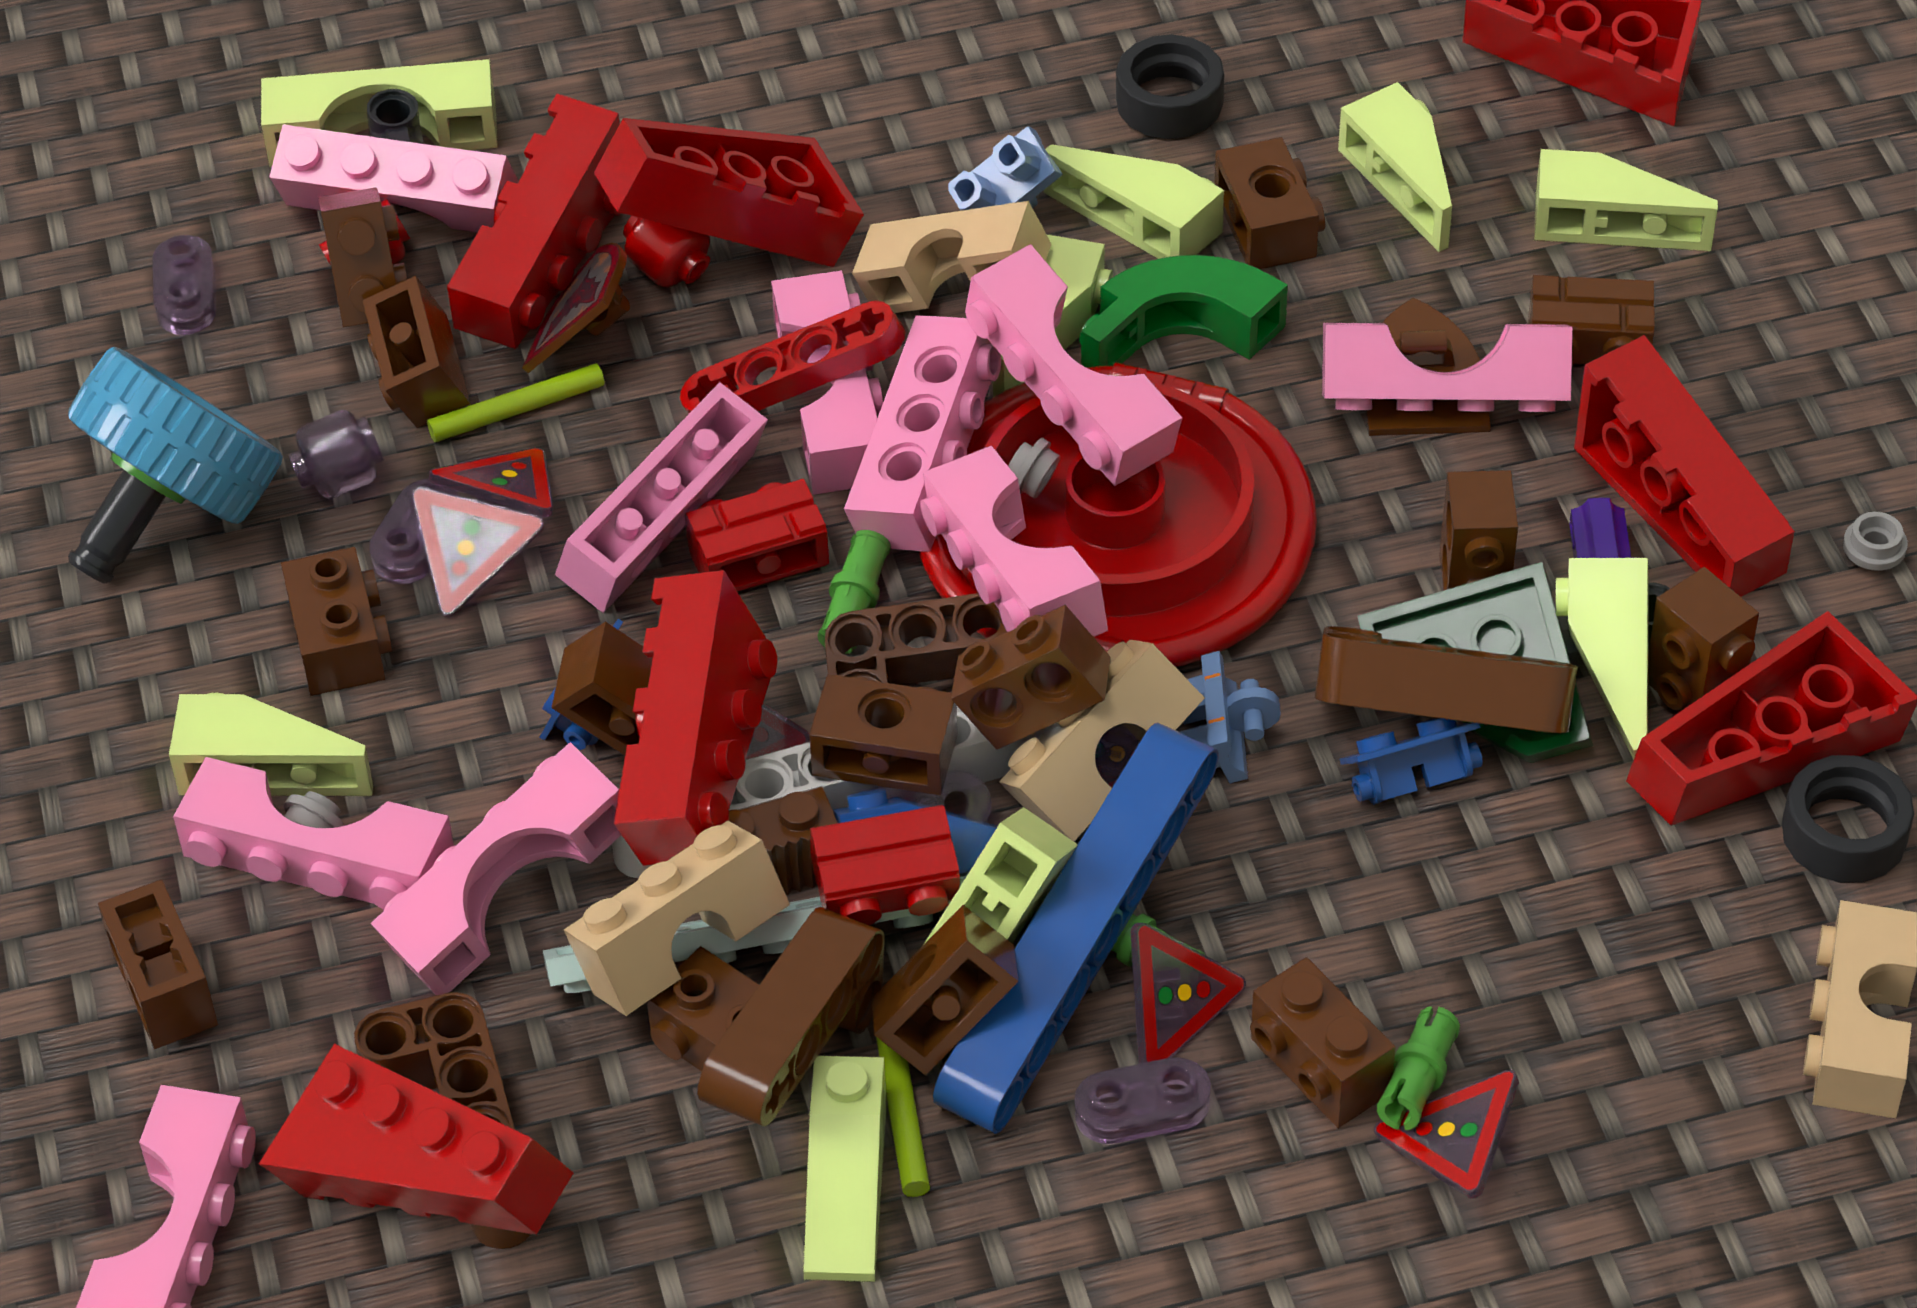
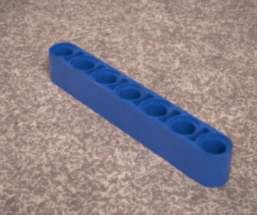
[933,723,1219,1134]

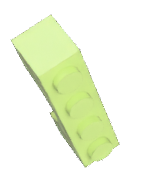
[261,59,498,167]

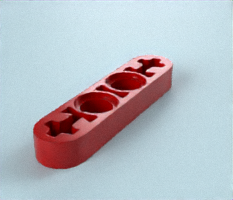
[680,300,905,414]

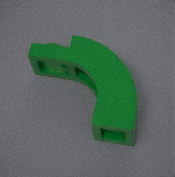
[1079,255,1288,367]

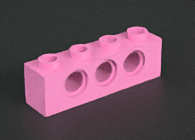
[844,315,1001,552]
[555,382,768,613]

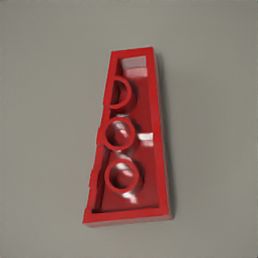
[1463,0,1702,126]
[447,93,621,349]
[594,118,864,267]
[1574,335,1795,597]
[614,570,778,866]
[1626,611,1917,826]
[259,1044,574,1235]

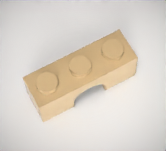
[852,201,1051,313]
[999,640,1205,842]
[564,821,790,1016]
[1803,900,1917,1119]

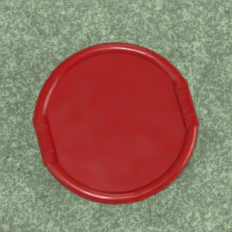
[918,362,1317,667]

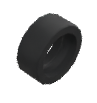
[1116,34,1225,139]
[1782,755,1914,883]

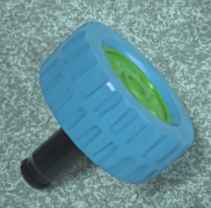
[68,347,283,584]

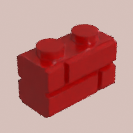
[685,478,829,592]
[810,805,960,925]

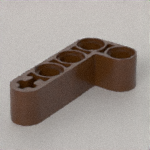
[825,593,1007,685]
[1314,626,1578,733]
[697,907,885,1127]
[354,992,530,1249]

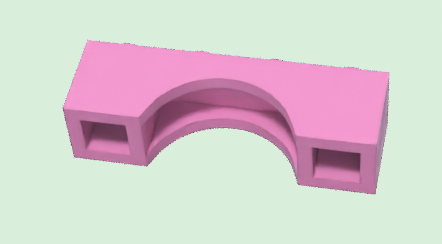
[269,124,519,233]
[965,244,1182,486]
[771,270,883,495]
[1322,323,1572,412]
[920,446,1108,637]
[371,742,621,996]
[173,757,454,910]
[76,1085,256,1308]

